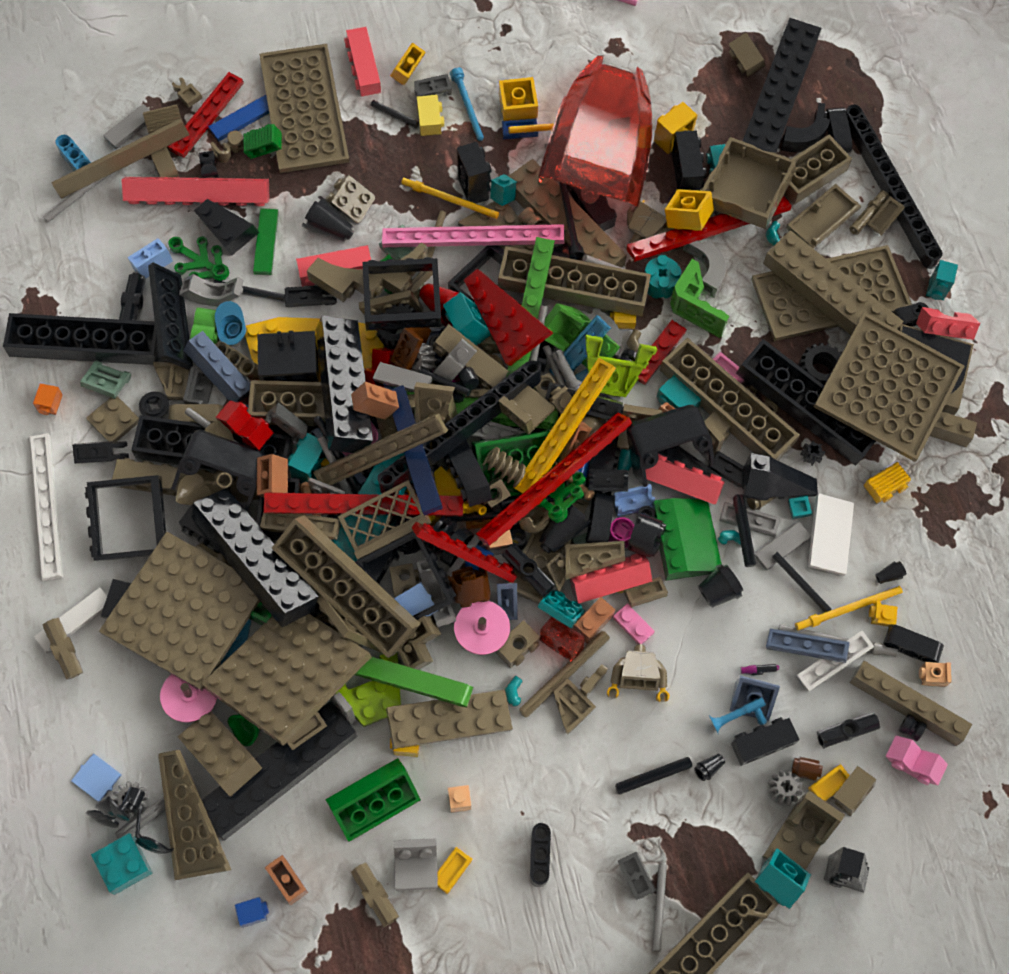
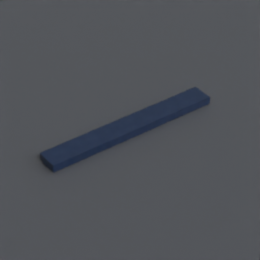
[391,385,443,516]

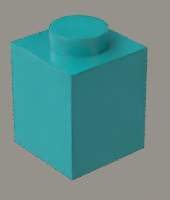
[490,174,517,206]

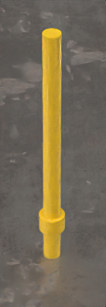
[401,178,499,219]
[795,586,903,631]

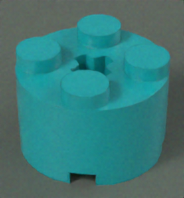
[644,255,682,299]

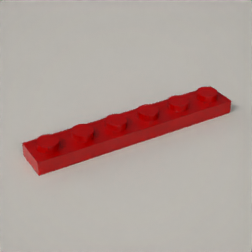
[168,72,244,158]
[412,522,517,583]

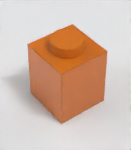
[33,383,63,415]

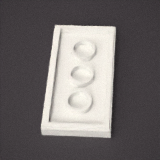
[808,494,854,576]

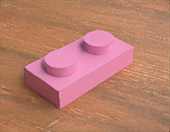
[613,603,655,645]

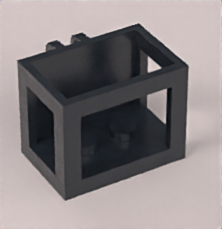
[257,330,319,382]

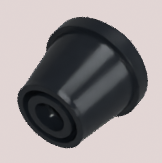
[698,563,744,608]

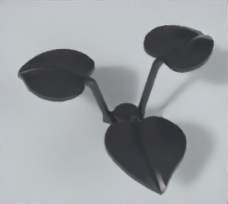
[86,787,174,854]

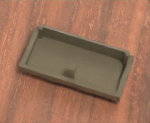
[786,184,861,249]

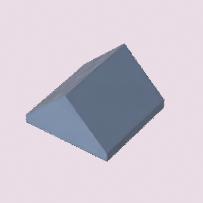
[730,675,780,721]

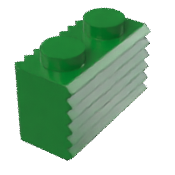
[243,124,282,159]

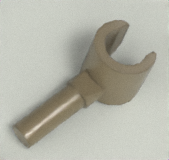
[738,903,767,919]

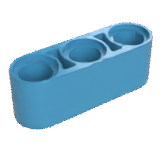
[55,134,91,171]

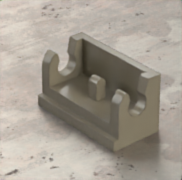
[833,766,877,816]

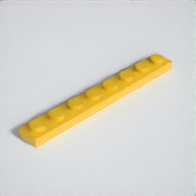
[513,358,616,494]

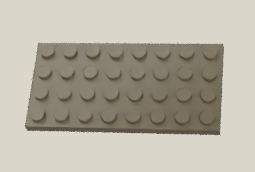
[259,44,350,173]
[751,245,912,342]

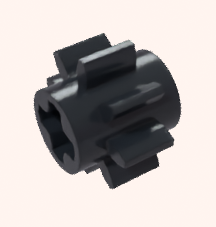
[800,441,825,466]

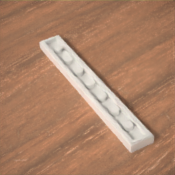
[29,433,63,581]

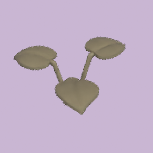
[175,420,259,505]

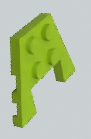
[585,335,657,397]
[335,653,401,727]

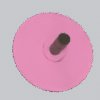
[454,601,510,655]
[160,674,217,723]

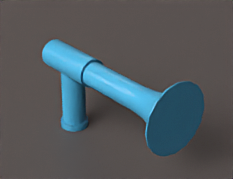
[709,697,767,734]

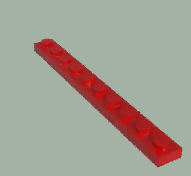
[626,195,792,261]
[476,413,632,546]
[264,493,463,517]

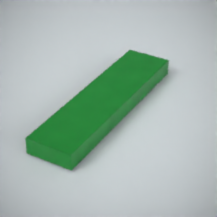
[253,208,279,275]

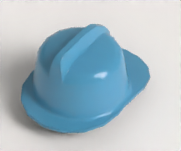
[215,301,246,345]

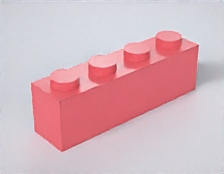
[344,27,381,97]
[296,245,371,286]
[645,454,725,505]
[570,553,652,604]

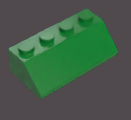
[325,758,421,842]

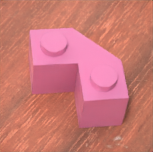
[885,736,948,786]

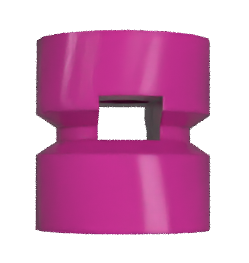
[608,517,634,549]

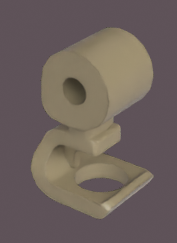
[211,131,243,163]

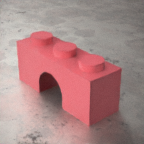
[916,307,980,340]

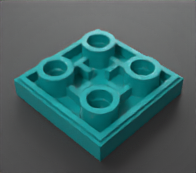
[537,590,586,628]

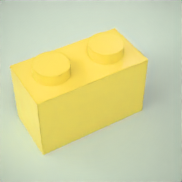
[417,95,444,136]

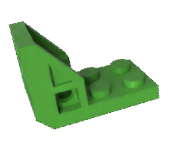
[670,259,730,338]
[544,303,620,368]

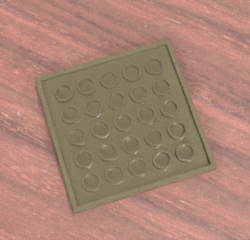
[813,312,964,462]
[99,532,260,691]
[201,614,371,746]

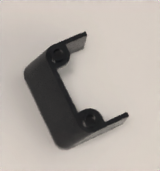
[626,405,715,487]
[171,430,265,512]

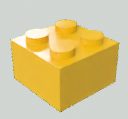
[498,77,538,121]
[654,102,698,154]
[665,189,714,231]

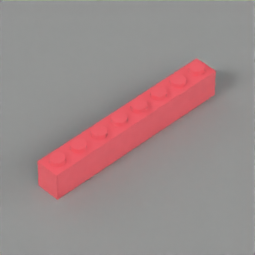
[122,177,269,206]

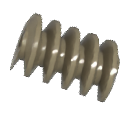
[482,447,525,488]

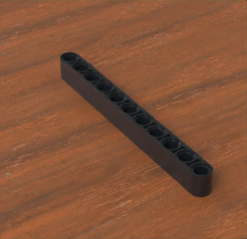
[846,104,943,269]
[377,360,542,496]

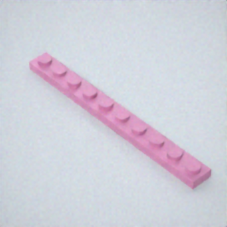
[382,224,564,248]

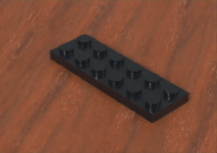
[148,262,193,370]

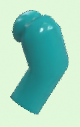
[765,221,781,246]
[718,530,741,545]
[505,676,523,706]

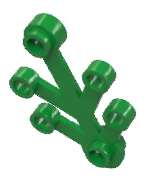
[168,236,229,281]
[537,472,586,523]

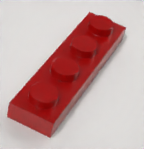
[637,320,687,385]

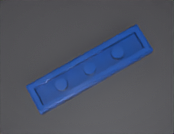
[208,95,269,142]

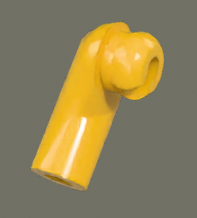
[463,501,487,515]

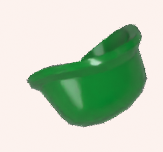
[227,714,261,747]

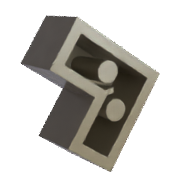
[398,616,441,670]

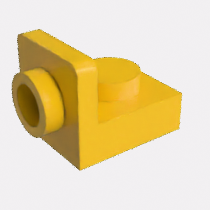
[869,600,898,627]

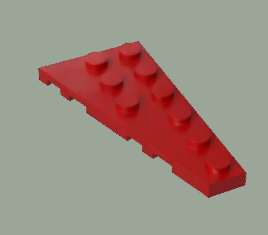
[464,269,553,366]

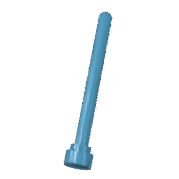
[449,67,484,141]

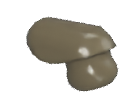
[627,329,641,353]

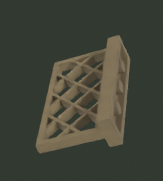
[338,480,431,560]

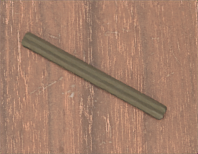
[519,631,610,718]

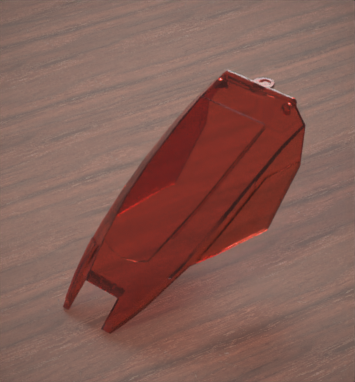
[538,55,653,212]

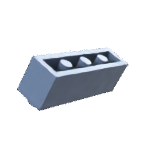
[184,331,250,403]

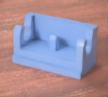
[127,239,173,278]
[613,484,655,518]

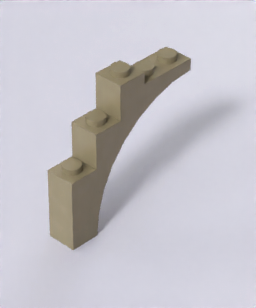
[307,242,428,302]

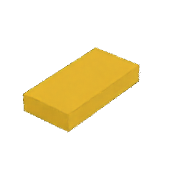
[808,764,850,801]
[437,847,473,895]

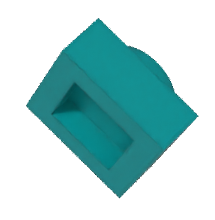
[787,496,812,519]

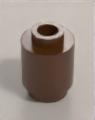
[791,757,823,781]

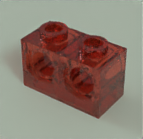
[540,616,585,662]

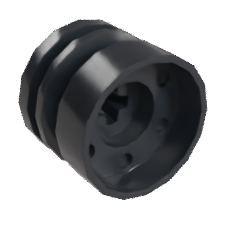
[427,516,474,567]

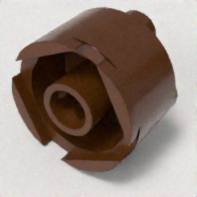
[448,566,491,608]

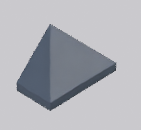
[496,583,518,620]

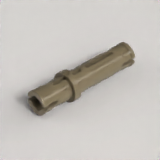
[849,190,889,235]

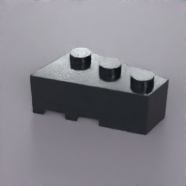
[194,199,259,255]
[824,847,870,893]

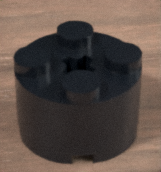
[628,513,667,558]

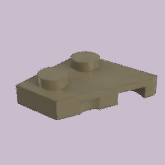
[153,362,191,400]

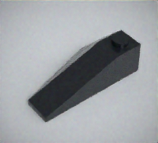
[743,453,818,501]

